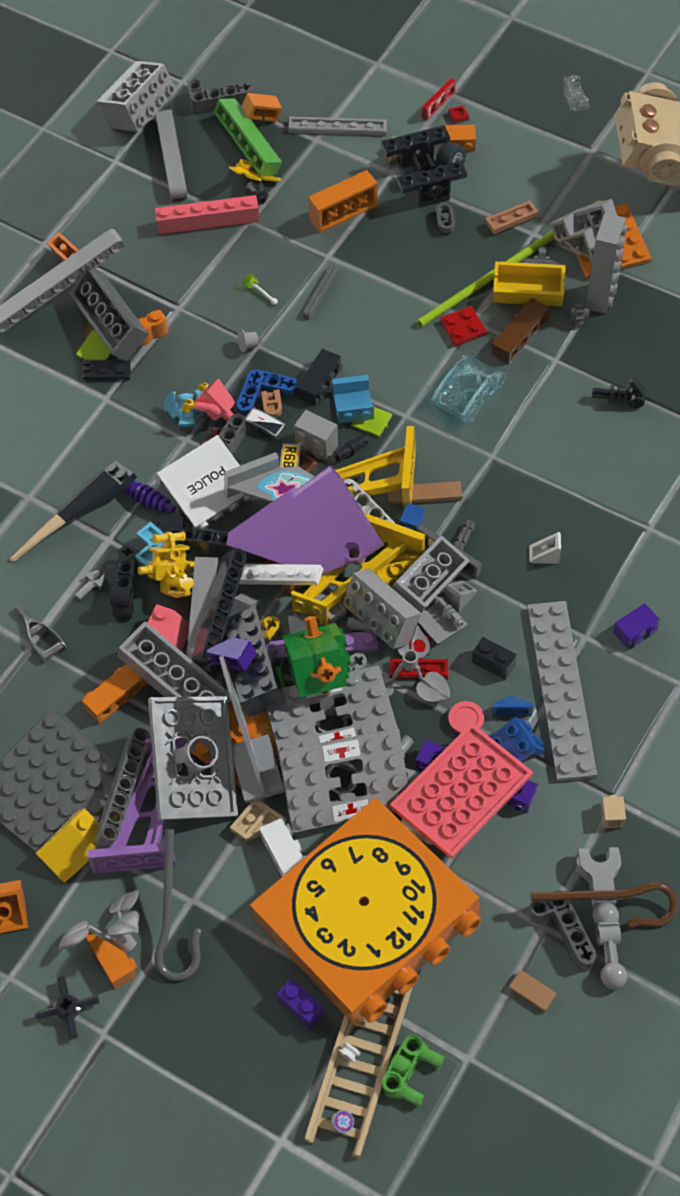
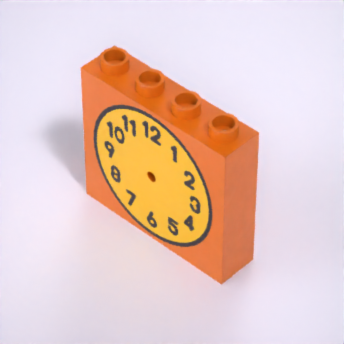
[250,797,482,1027]

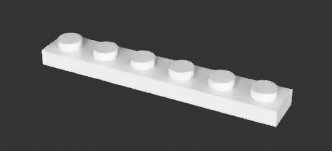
[239,564,323,585]

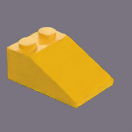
[35,808,108,883]

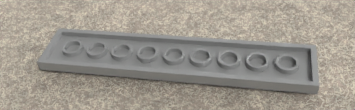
[527,601,597,782]

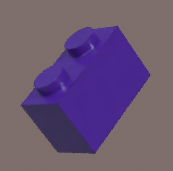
[613,603,660,648]
[277,978,324,1030]

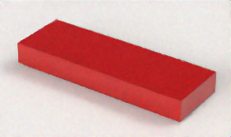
[422,78,456,121]
[390,659,448,679]

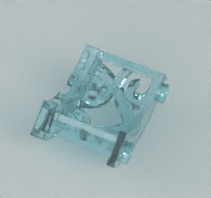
[430,353,508,423]

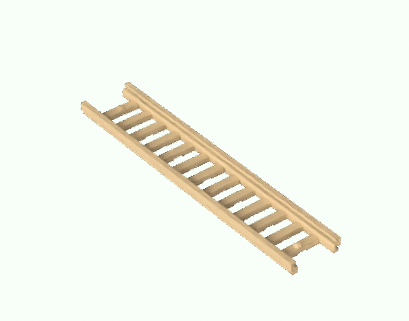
[305,971,418,1158]

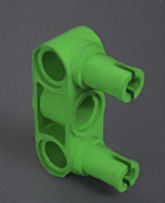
[382,1035,445,1107]

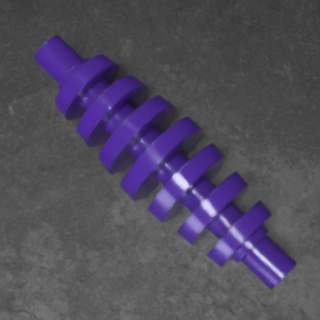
[124,481,176,513]

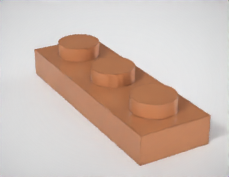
[485,200,538,234]

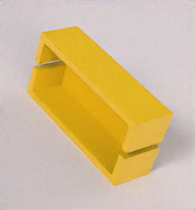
[493,262,565,307]

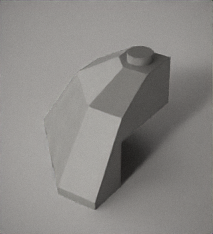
[549,199,617,263]

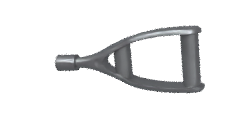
[14,605,67,662]

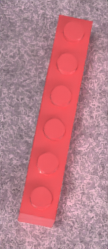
[155,195,259,235]

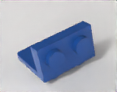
[490,717,545,762]

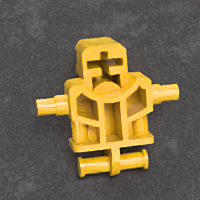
[138,532,195,598]

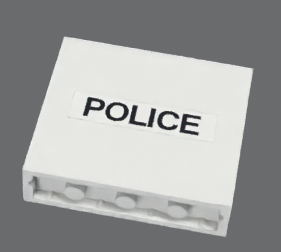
[155,435,253,530]

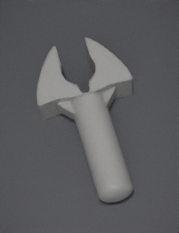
[75,570,105,600]

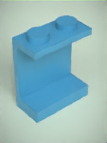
[332,375,374,423]

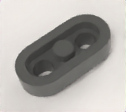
[436,203,455,233]

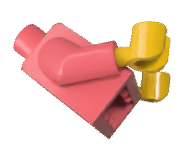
[181,379,235,423]

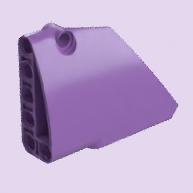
[227,466,384,576]

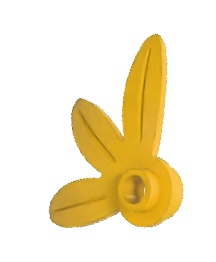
[229,159,281,181]

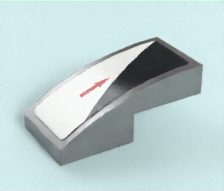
[245,408,285,440]

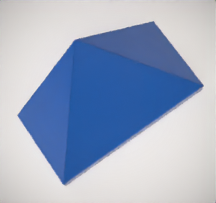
[492,695,533,716]

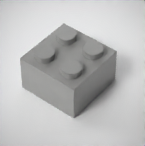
[294,410,338,461]

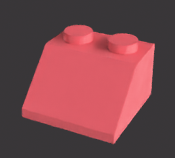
[147,604,190,652]

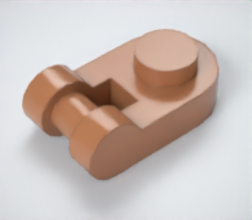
[261,390,282,418]

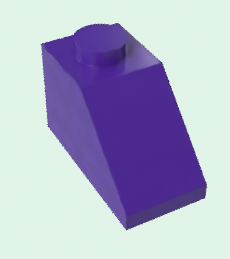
[206,637,257,671]

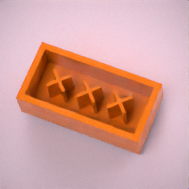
[308,170,378,233]

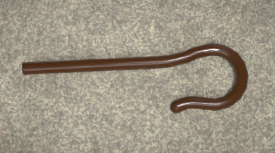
[530,882,678,929]

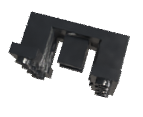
[381,125,467,208]

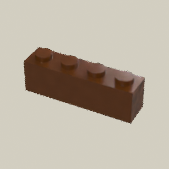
[491,298,550,364]

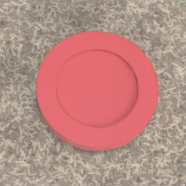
[448,701,484,734]

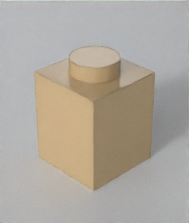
[601,795,626,828]

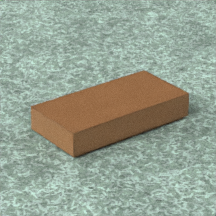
[509,970,557,1013]

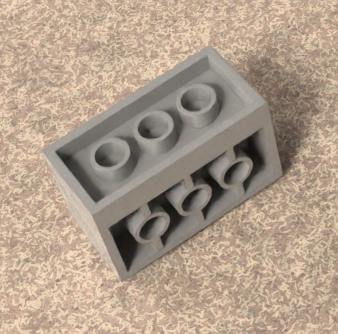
[97,61,177,132]

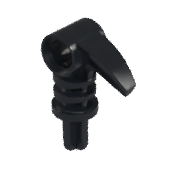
[592,378,645,408]

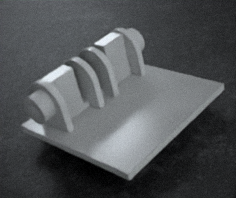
[418,596,468,645]

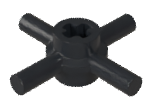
[35,976,100,1040]

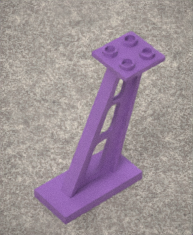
[88,739,186,874]

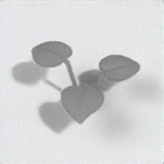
[380,625,450,703]
[59,889,139,953]

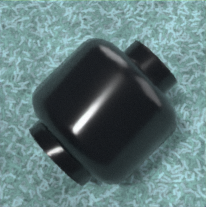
[244,181,269,206]

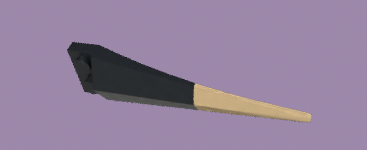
[10,461,137,562]

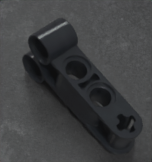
[110,545,138,617]

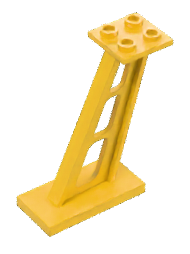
[336,426,416,509]
[291,513,425,625]

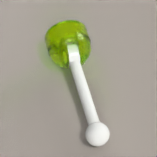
[243,273,278,305]

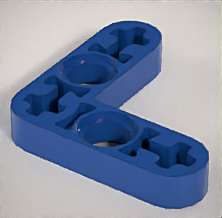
[237,370,298,416]

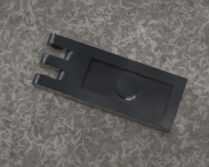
[82,360,131,379]

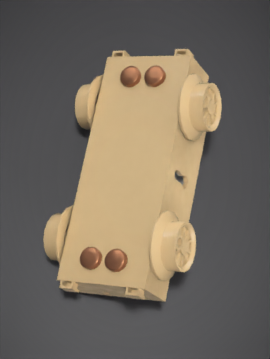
[614,82,680,187]

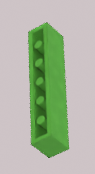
[214,99,282,176]

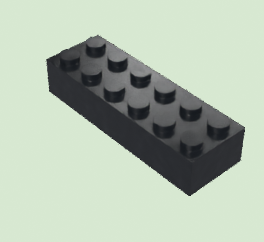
[224,606,285,717]

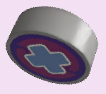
[331,1110,354,1134]

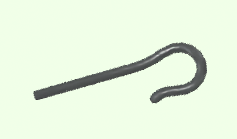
[154,829,202,981]

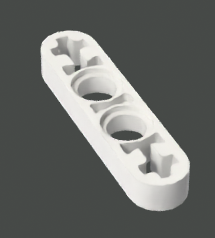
[344,479,395,523]

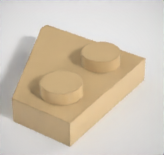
[230,800,287,842]

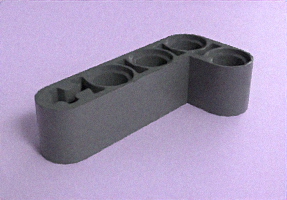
[188,79,254,113]
[529,890,596,971]

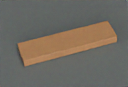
[387,481,462,505]

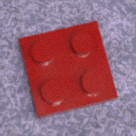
[440,306,487,347]

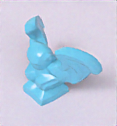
[164,390,205,428]

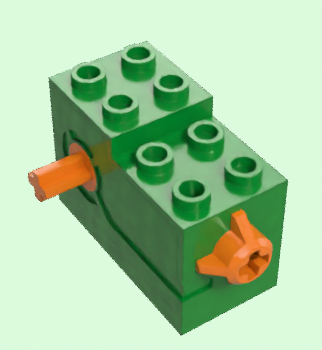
[282,616,351,697]

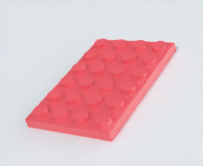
[390,723,533,859]

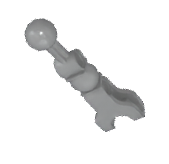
[576,847,627,990]

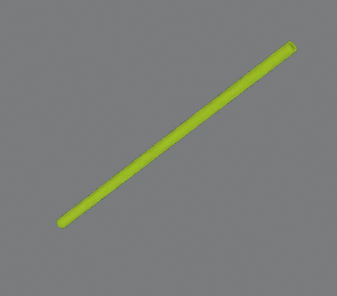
[417,200,601,327]

